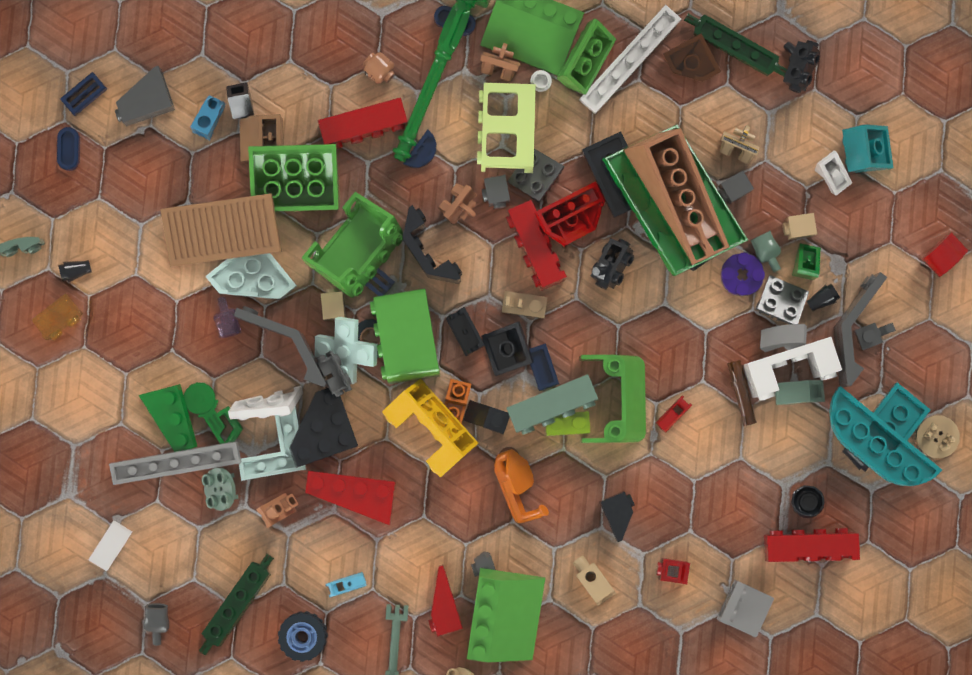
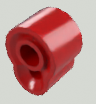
[922,232,969,277]

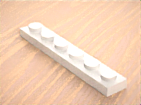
[579,5,681,114]

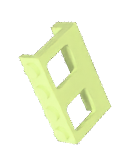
[477,83,536,173]

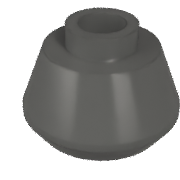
[471,551,496,577]

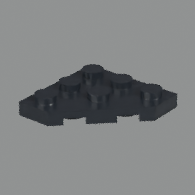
[289,388,358,468]

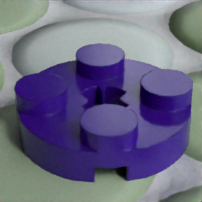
[721,253,765,296]

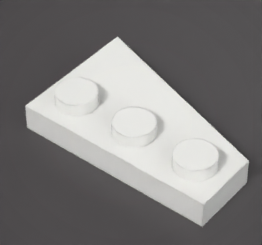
[228,386,303,420]

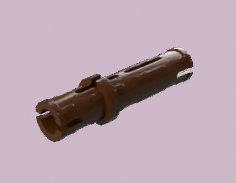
[727,360,757,426]

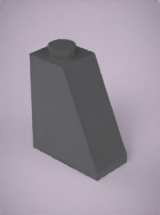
[115,66,175,126]

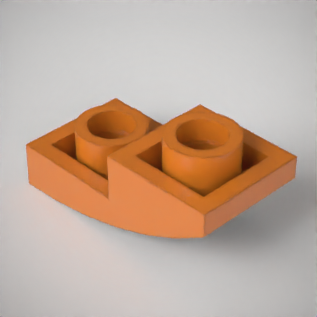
[444,379,471,424]

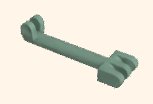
[385,604,409,675]

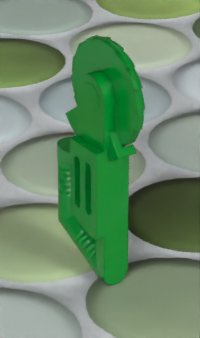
[184,382,243,444]

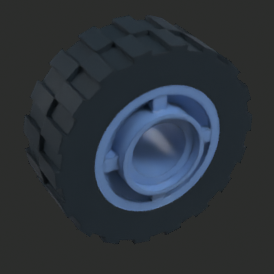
[278,611,328,662]

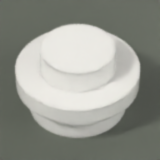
[530,70,552,92]

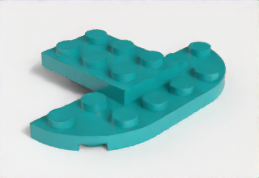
[829,382,942,486]

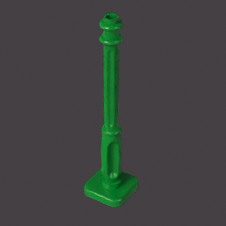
[392,0,490,162]

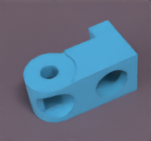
[190,95,226,141]

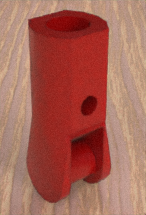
[655,395,692,433]

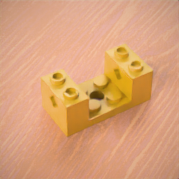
[382,379,479,477]

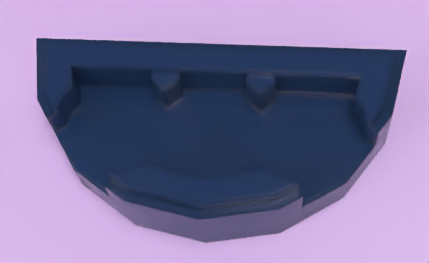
[403,129,437,168]

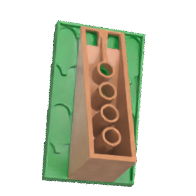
[602,125,748,276]

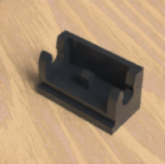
[446,307,485,356]

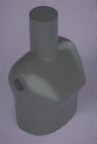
[144,603,169,646]

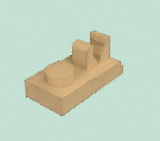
[502,291,547,319]

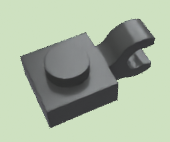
[854,323,896,350]

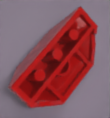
[534,181,606,246]

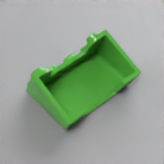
[302,192,403,298]

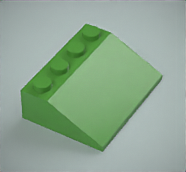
[480,0,584,76]
[248,144,340,211]
[467,568,545,662]

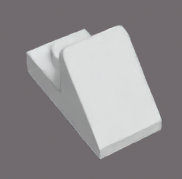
[815,150,852,196]

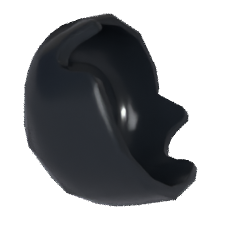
[791,485,825,518]

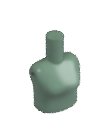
[750,231,781,273]

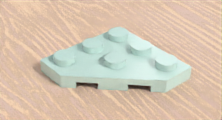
[205,253,297,300]

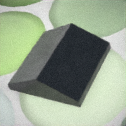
[481,321,534,376]

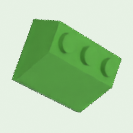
[557,18,616,95]

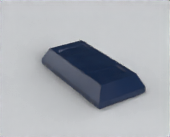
[529,343,559,391]

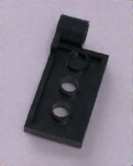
[582,131,642,226]

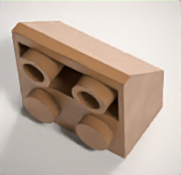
[240,114,284,163]

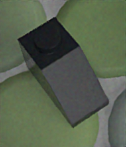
[463,400,510,435]
[599,491,635,542]

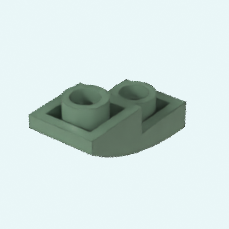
[0,237,45,257]

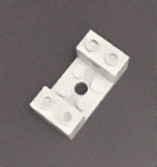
[742,337,842,401]

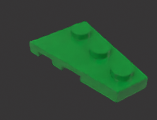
[139,384,198,452]

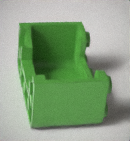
[370,288,440,384]

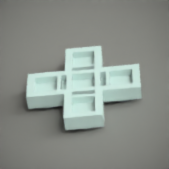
[315,317,378,384]

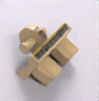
[720,125,759,164]

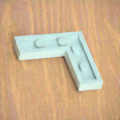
[239,406,306,481]

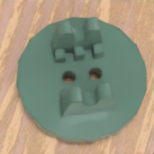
[202,467,239,511]

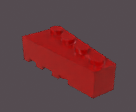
[505,200,567,291]

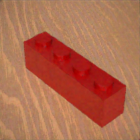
[318,97,408,149]

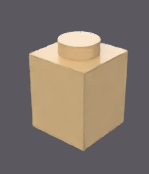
[782,213,817,240]
[321,288,346,321]

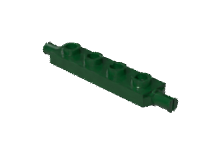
[684,13,787,77]
[199,553,274,655]

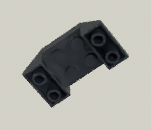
[403,205,462,284]

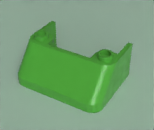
[580,355,646,443]

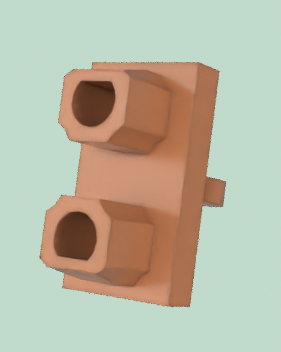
[480,43,520,81]
[438,184,477,225]
[256,493,298,528]

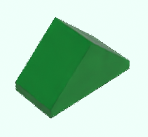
[792,243,821,280]

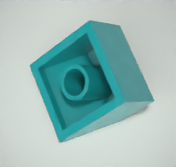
[842,124,894,173]

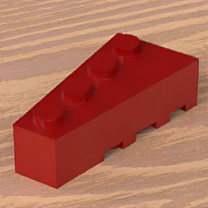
[305,471,396,525]
[764,528,860,562]

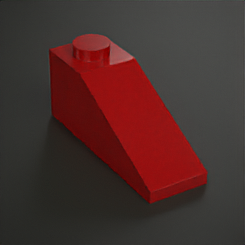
[428,564,463,637]

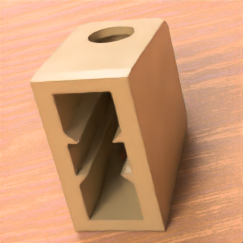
[573,556,616,606]

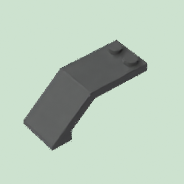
[833,272,887,388]
[234,306,328,388]

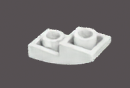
[88,521,132,571]

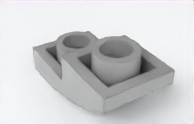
[760,324,807,352]

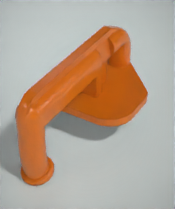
[494,449,549,523]

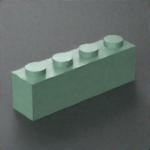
[506,374,599,435]

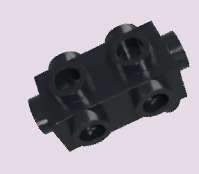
[783,40,820,93]
[590,238,634,290]

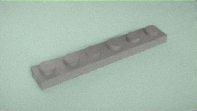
[109,441,241,485]

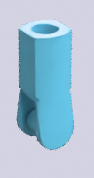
[325,572,367,597]

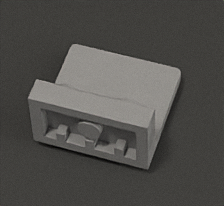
[716,579,774,637]

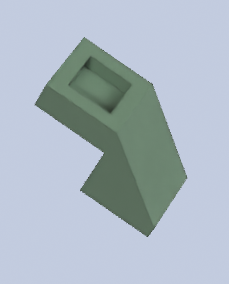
[775,380,825,405]

